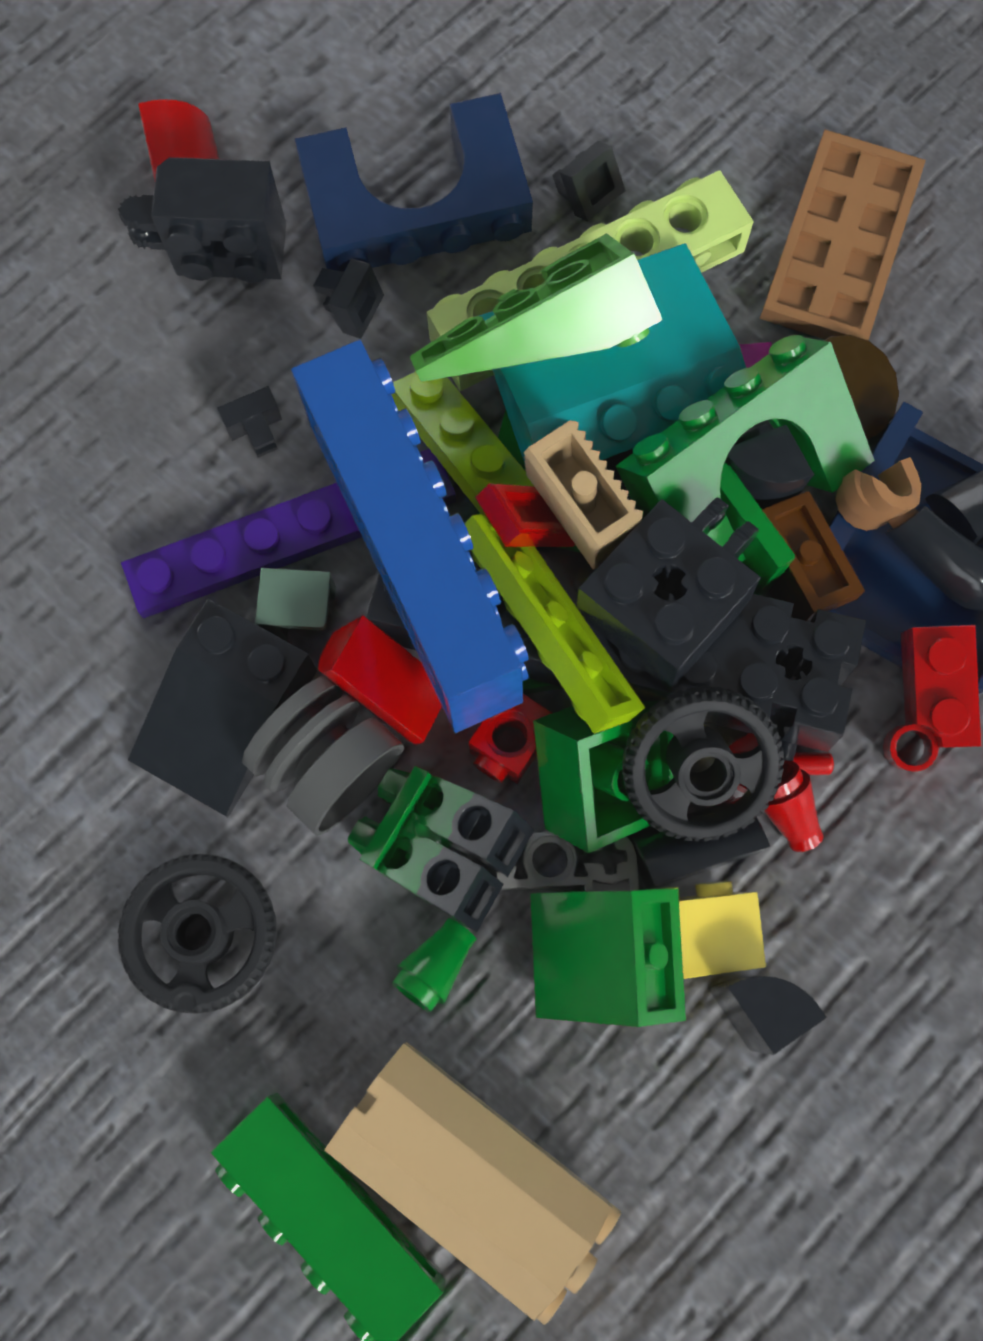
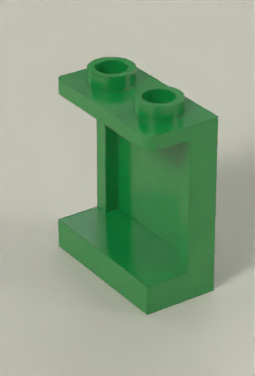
[530,888,686,1027]

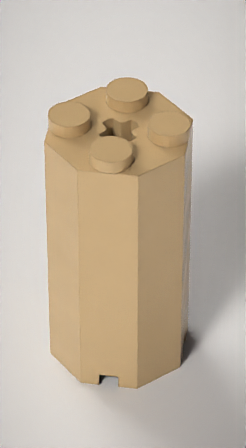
[325,1042,621,1325]

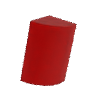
[138,99,219,180]
[318,615,442,744]

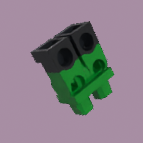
[347,766,534,932]

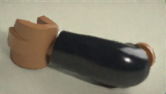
[835,457,983,611]

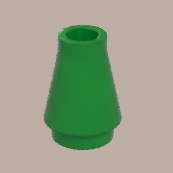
[392,918,477,1013]

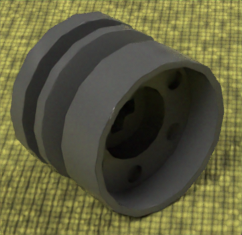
[242,676,404,836]

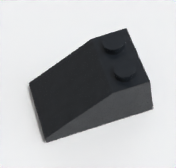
[128,598,318,818]

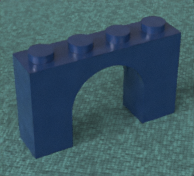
[295,93,533,272]

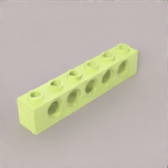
[427,170,754,391]

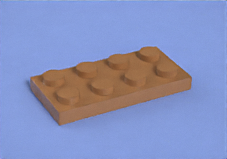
[759,129,926,340]

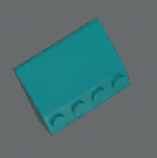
[479,243,746,465]

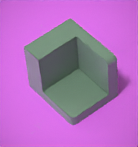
[255,568,336,640]

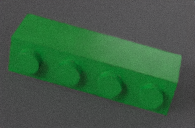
[210,1093,446,1341]

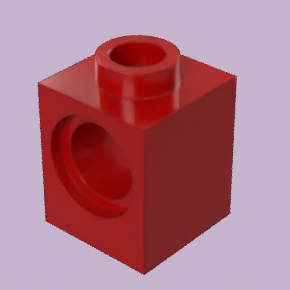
[468,694,552,784]

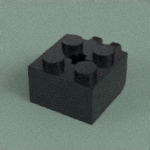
[118,157,286,283]
[577,497,761,691]

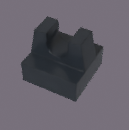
[552,141,626,222]
[313,258,384,339]
[217,386,282,458]

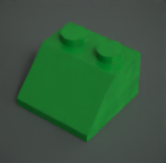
[533,700,674,853]

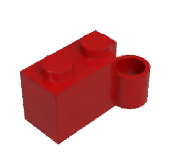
[883,625,981,772]

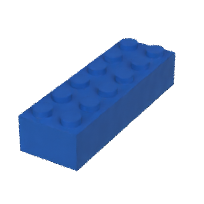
[291,339,529,733]

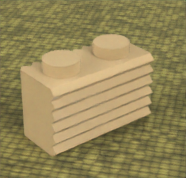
[524,420,643,569]

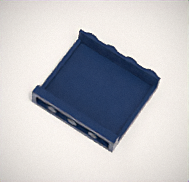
[829,401,983,694]

